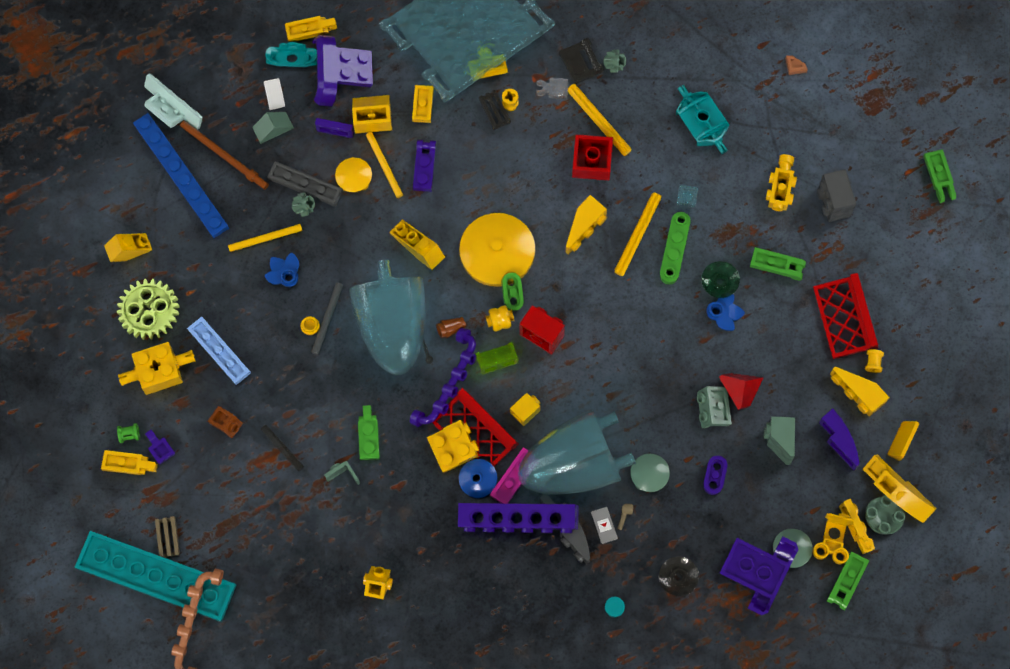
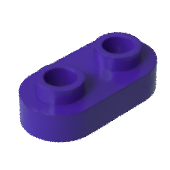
[703,456,727,495]

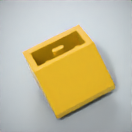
[352,95,392,134]

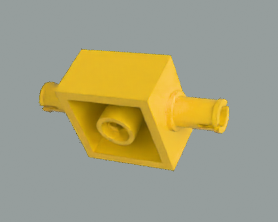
[118,342,196,395]

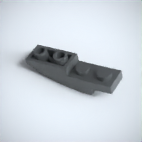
[540,493,590,564]

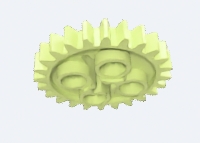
[117,279,180,340]

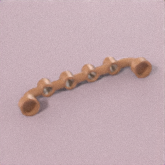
[171,568,224,669]

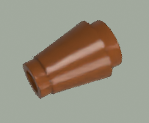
[436,317,466,338]

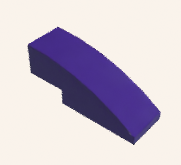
[819,408,860,470]

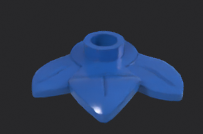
[265,253,300,287]
[706,294,745,331]

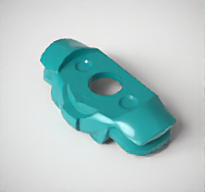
[265,42,317,67]

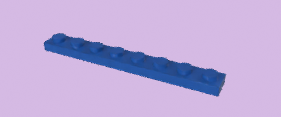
[133,113,229,239]

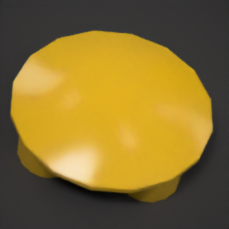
[335,157,372,192]

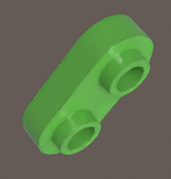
[501,273,524,311]

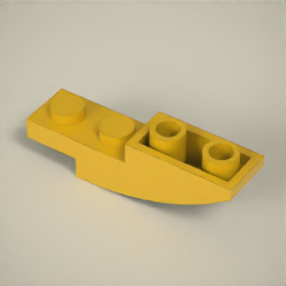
[863,454,937,523]

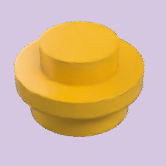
[300,316,320,335]

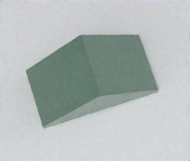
[252,112,294,144]

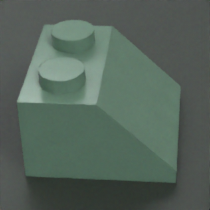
[763,416,795,465]

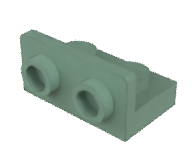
[697,386,732,429]

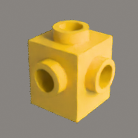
[363,566,393,600]

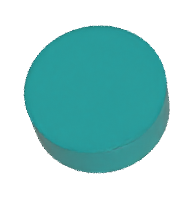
[605,597,625,618]

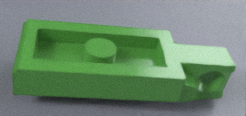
[358,405,380,460]

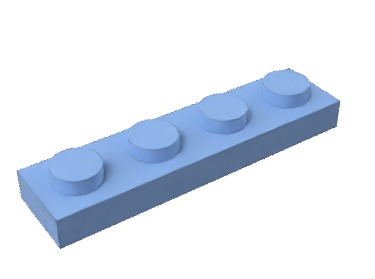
[187,316,251,385]

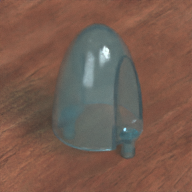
[349,260,426,375]
[518,409,636,495]

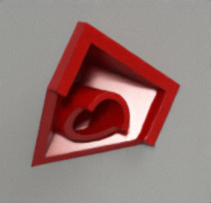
[719,373,764,410]

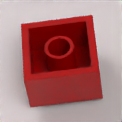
[572,135,613,181]
[519,305,565,355]

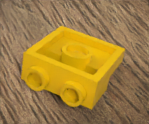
[427,420,479,473]

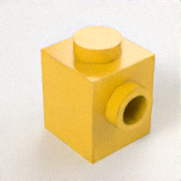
[510,393,540,426]

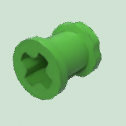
[117,423,140,443]

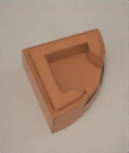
[785,56,808,75]

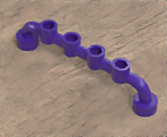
[410,327,476,427]

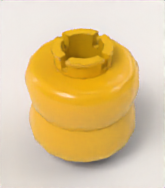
[486,305,514,332]

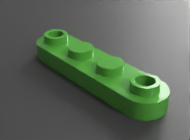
[660,212,690,285]

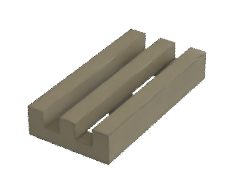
[155,516,180,558]

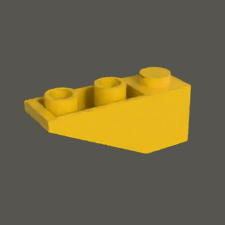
[566,195,607,255]
[389,219,445,270]
[830,366,890,417]

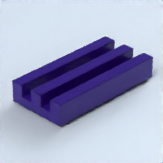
[315,118,354,138]

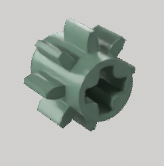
[603,49,626,73]
[292,192,315,217]

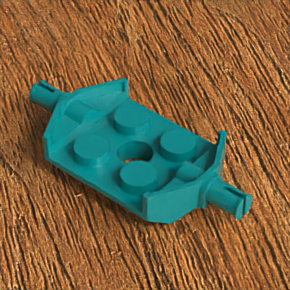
[676,85,729,154]

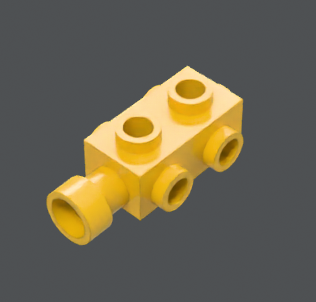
[766,154,797,211]

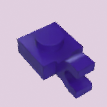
[145,429,175,465]

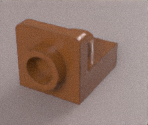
[207,406,243,438]

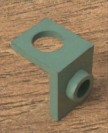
[324,461,360,485]

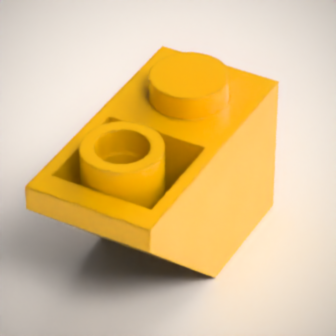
[104,233,153,262]

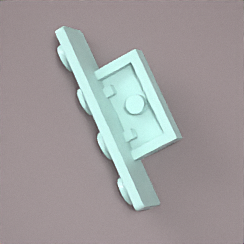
[144,73,202,130]

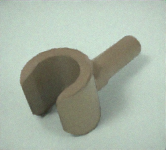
[617,504,633,530]

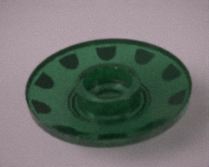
[701,261,740,298]

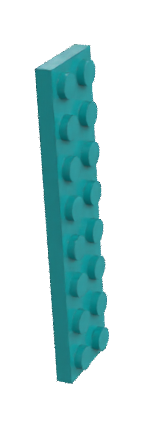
[74,531,236,622]

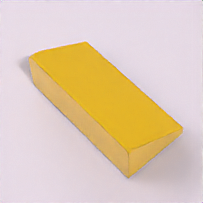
[887,421,919,461]

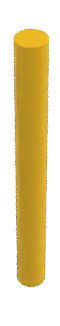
[366,132,403,198]
[228,224,302,252]

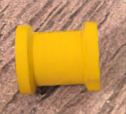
[502,89,519,111]
[865,349,884,373]

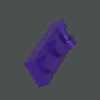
[413,139,436,192]

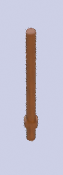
[180,120,269,190]

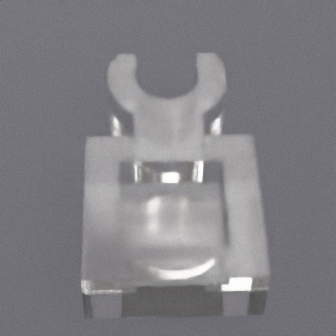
[536,78,568,99]

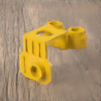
[813,513,854,565]

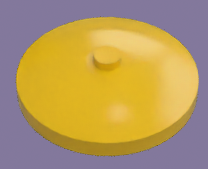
[459,213,535,287]

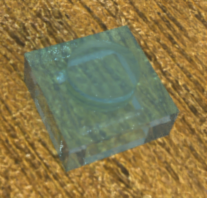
[676,185,698,207]

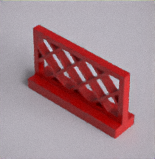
[813,273,878,359]
[432,388,519,467]

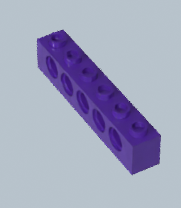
[458,503,579,533]

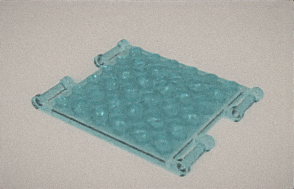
[379,0,555,102]

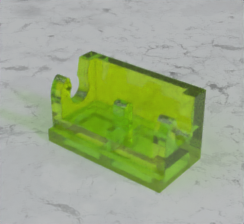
[475,342,518,375]

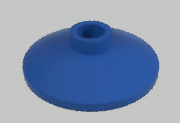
[459,459,498,498]

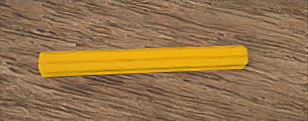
[568,84,631,156]
[615,192,661,276]

